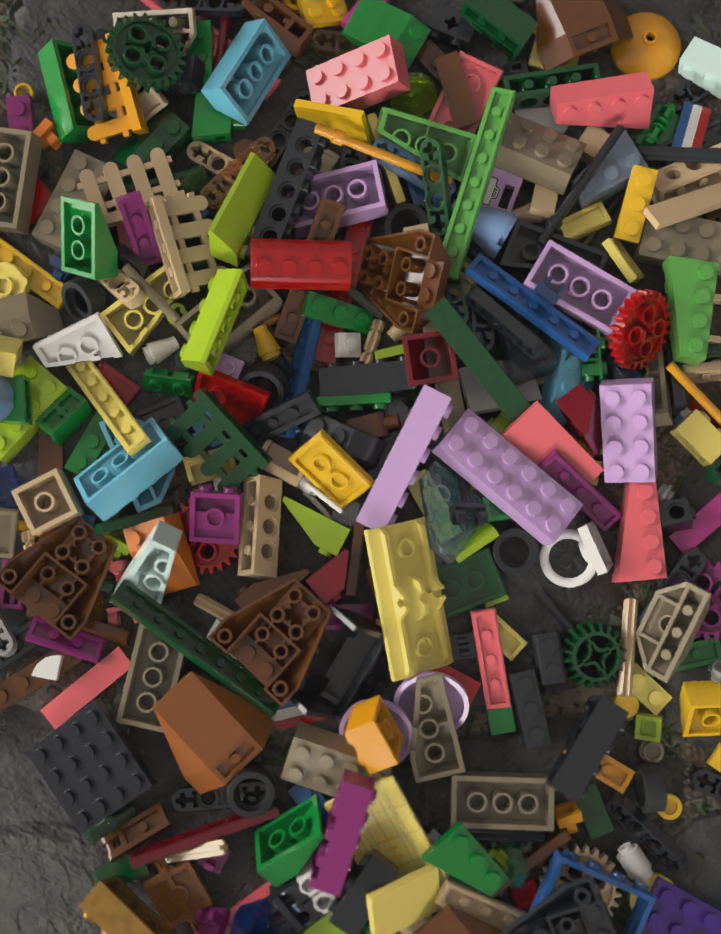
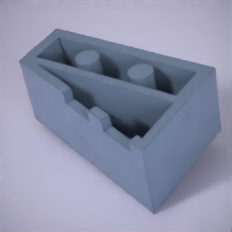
[570,130,649,210]

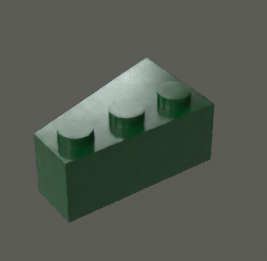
[459,0,539,63]

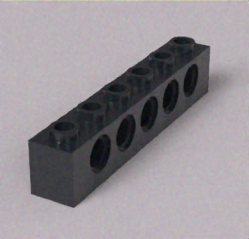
[245,117,330,260]

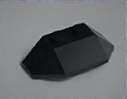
[296,412,387,469]

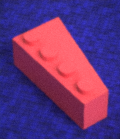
[550,71,654,129]
[611,482,667,583]

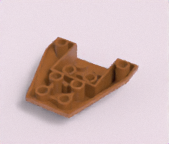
[152,671,275,794]

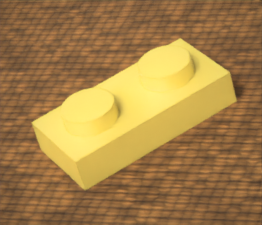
[617,662,673,715]

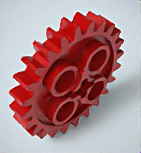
[608,288,671,370]
[173,498,240,574]

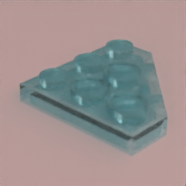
[419,461,481,564]

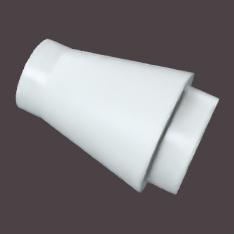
[142,336,180,366]

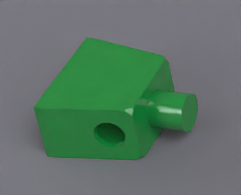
[191,92,248,145]
[0,374,33,425]

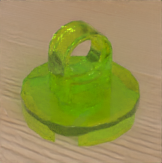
[390,72,437,118]

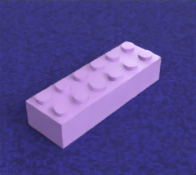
[356,384,454,529]
[431,408,584,546]

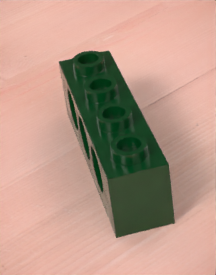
[500,62,601,111]

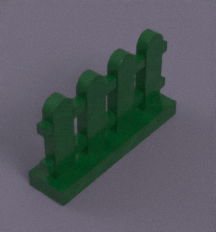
[166,387,273,492]

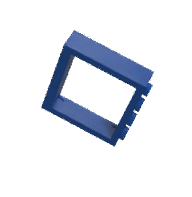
[530,849,656,934]

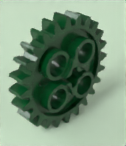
[105,13,187,93]

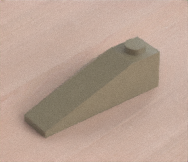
[637,343,673,427]
[410,673,466,783]

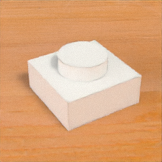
[334,333,361,358]

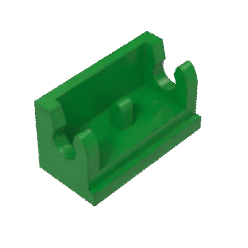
[35,387,93,446]

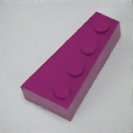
[309,769,377,897]

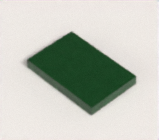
[437,548,508,618]

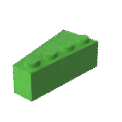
[375,107,477,183]
[662,255,719,365]

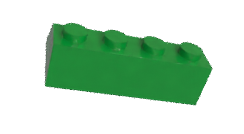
[38,39,111,144]

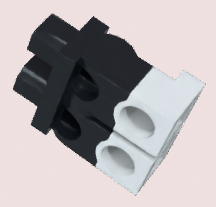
[261,856,336,934]

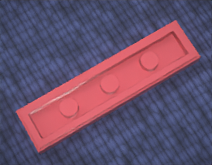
[471,607,511,710]
[40,646,131,729]

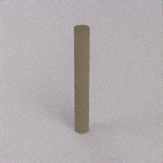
[122,263,181,323]

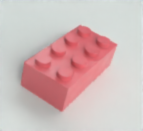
[306,34,411,110]

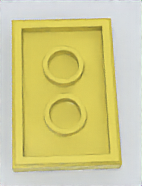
[366,864,442,934]

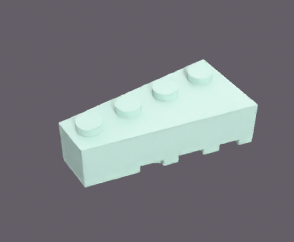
[678,36,721,99]
[112,520,183,604]

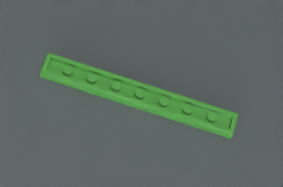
[443,86,517,281]

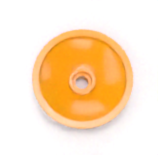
[610,12,681,81]

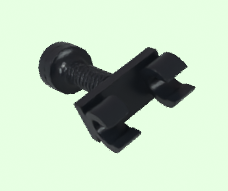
[449,468,488,526]

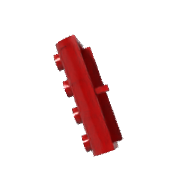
[250,238,352,291]

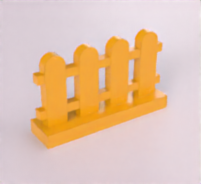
[66,33,149,145]

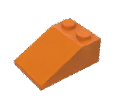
[123,513,200,595]

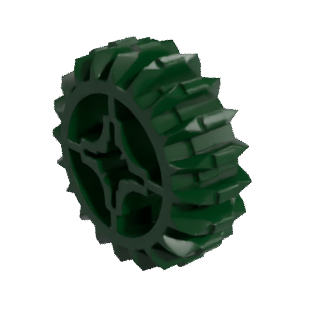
[562,621,627,688]

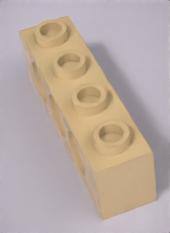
[651,143,721,204]
[237,475,282,579]

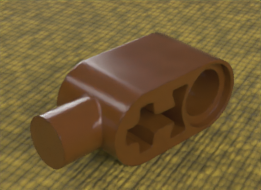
[343,411,401,439]

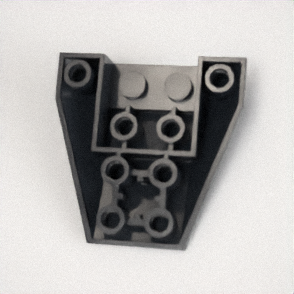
[500,876,617,934]

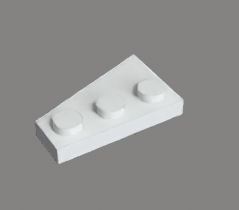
[32,312,124,368]

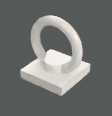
[539,521,614,588]

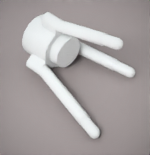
[298,476,343,519]

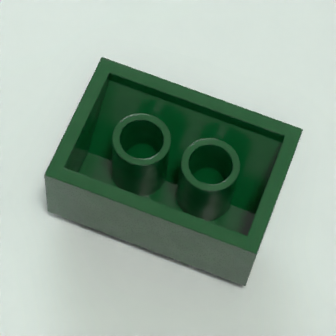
[111,108,193,178]

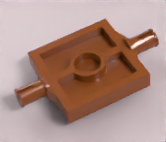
[143,858,213,933]

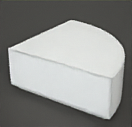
[32,655,64,681]

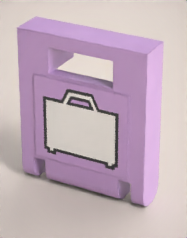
[453,167,523,213]

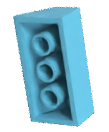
[201,18,291,125]
[73,417,184,522]

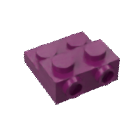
[189,485,244,545]

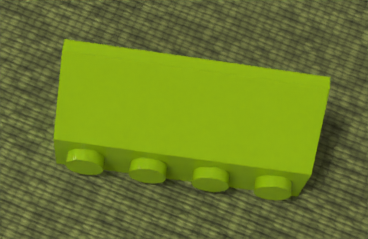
[208,152,276,267]
[180,269,249,377]

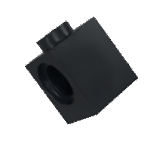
[658,497,696,534]

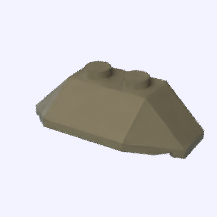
[112,8,197,54]
[0,292,64,345]
[635,581,712,683]

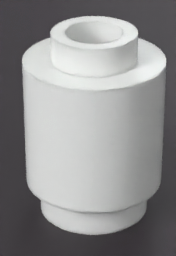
[616,842,653,882]

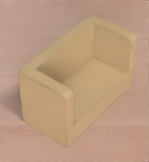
[258,439,305,489]

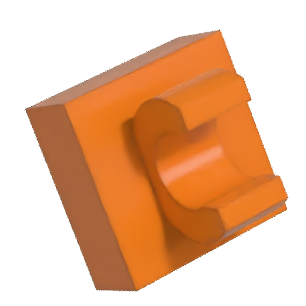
[33,117,63,151]

